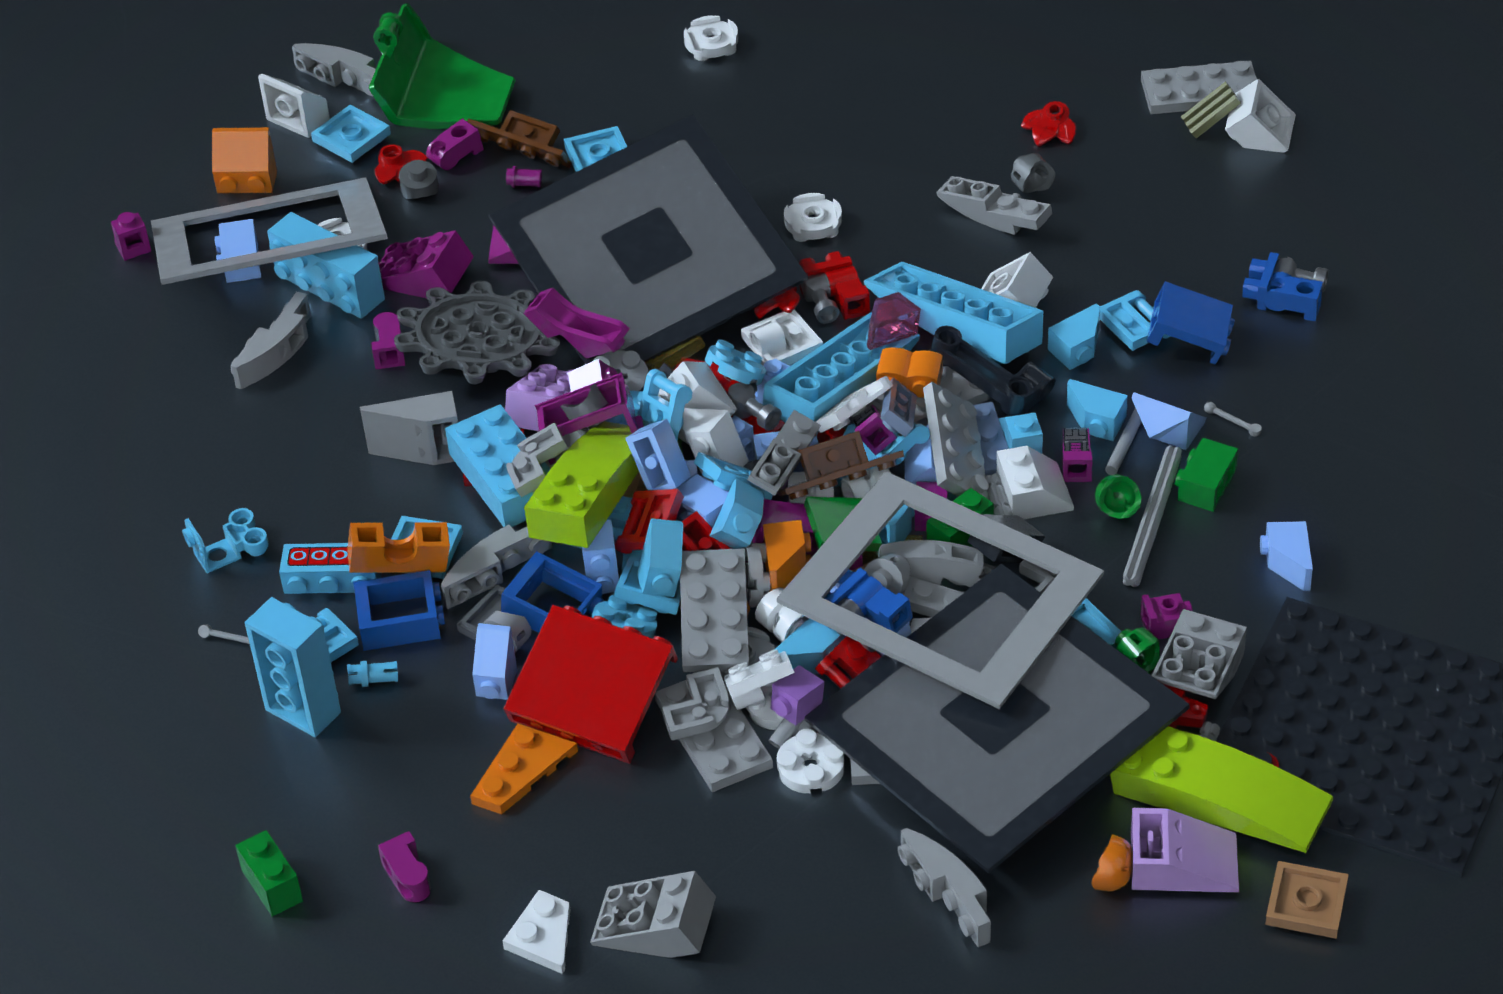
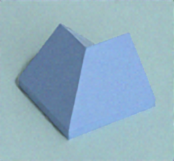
[1132,393,1206,450]

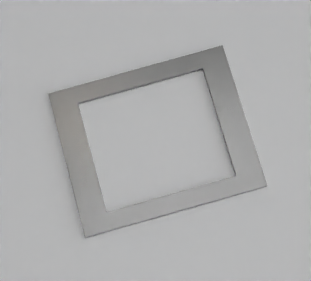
[151,177,388,285]
[777,471,1104,709]

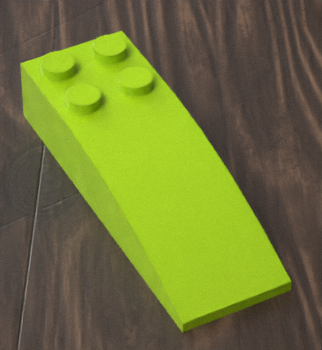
[524,421,639,548]
[1110,727,1333,853]

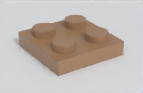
[1265,861,1349,939]

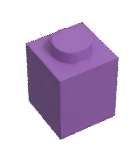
[770,665,825,725]

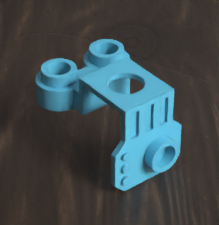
[182,508,269,573]

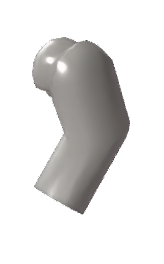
[768,718,816,749]

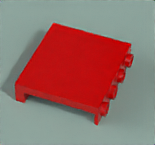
[503,605,678,764]

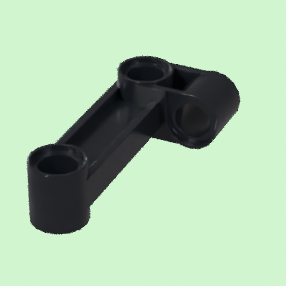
[930,325,1056,416]

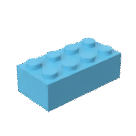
[267,212,385,319]
[445,404,550,527]
[245,597,341,738]

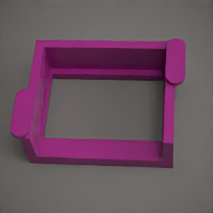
[535,373,644,465]

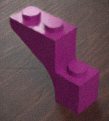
[523,288,630,359]

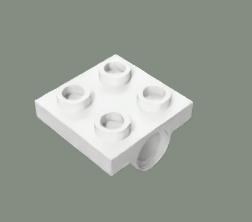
[741,309,823,365]
[724,649,795,711]

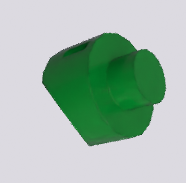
[1095,474,1142,519]
[1115,627,1160,674]

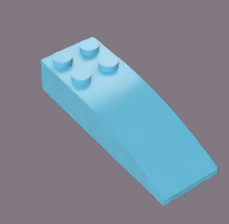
[864,262,1044,364]
[762,312,920,435]

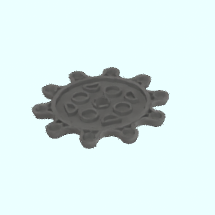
[394,281,560,384]

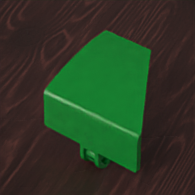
[369,3,516,129]

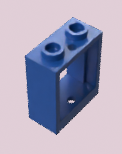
[501,551,604,633]
[353,570,445,651]

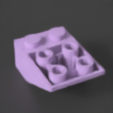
[505,364,575,431]
[1131,808,1239,892]

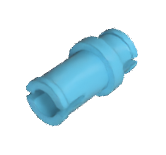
[347,661,398,687]

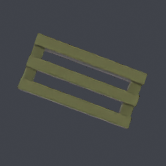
[1181,81,1241,138]

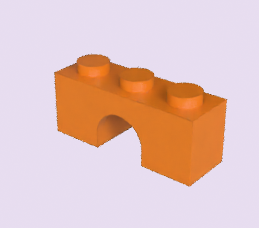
[347,522,450,573]

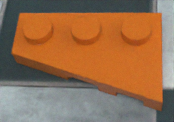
[470,723,578,815]

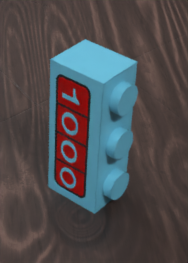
[279,543,382,594]

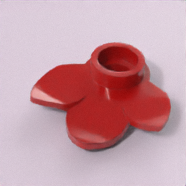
[1021,101,1076,147]
[375,144,428,184]
[751,287,800,319]

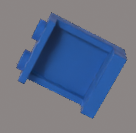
[1147,281,1235,365]

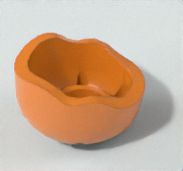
[1092,834,1133,892]

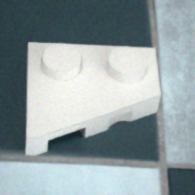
[816,375,893,433]
[503,890,570,974]

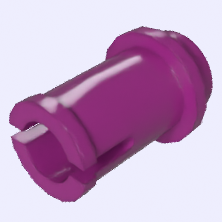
[506,166,542,188]

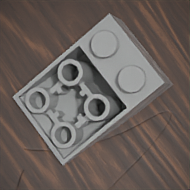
[360,391,458,465]
[1152,609,1247,699]
[590,871,716,958]

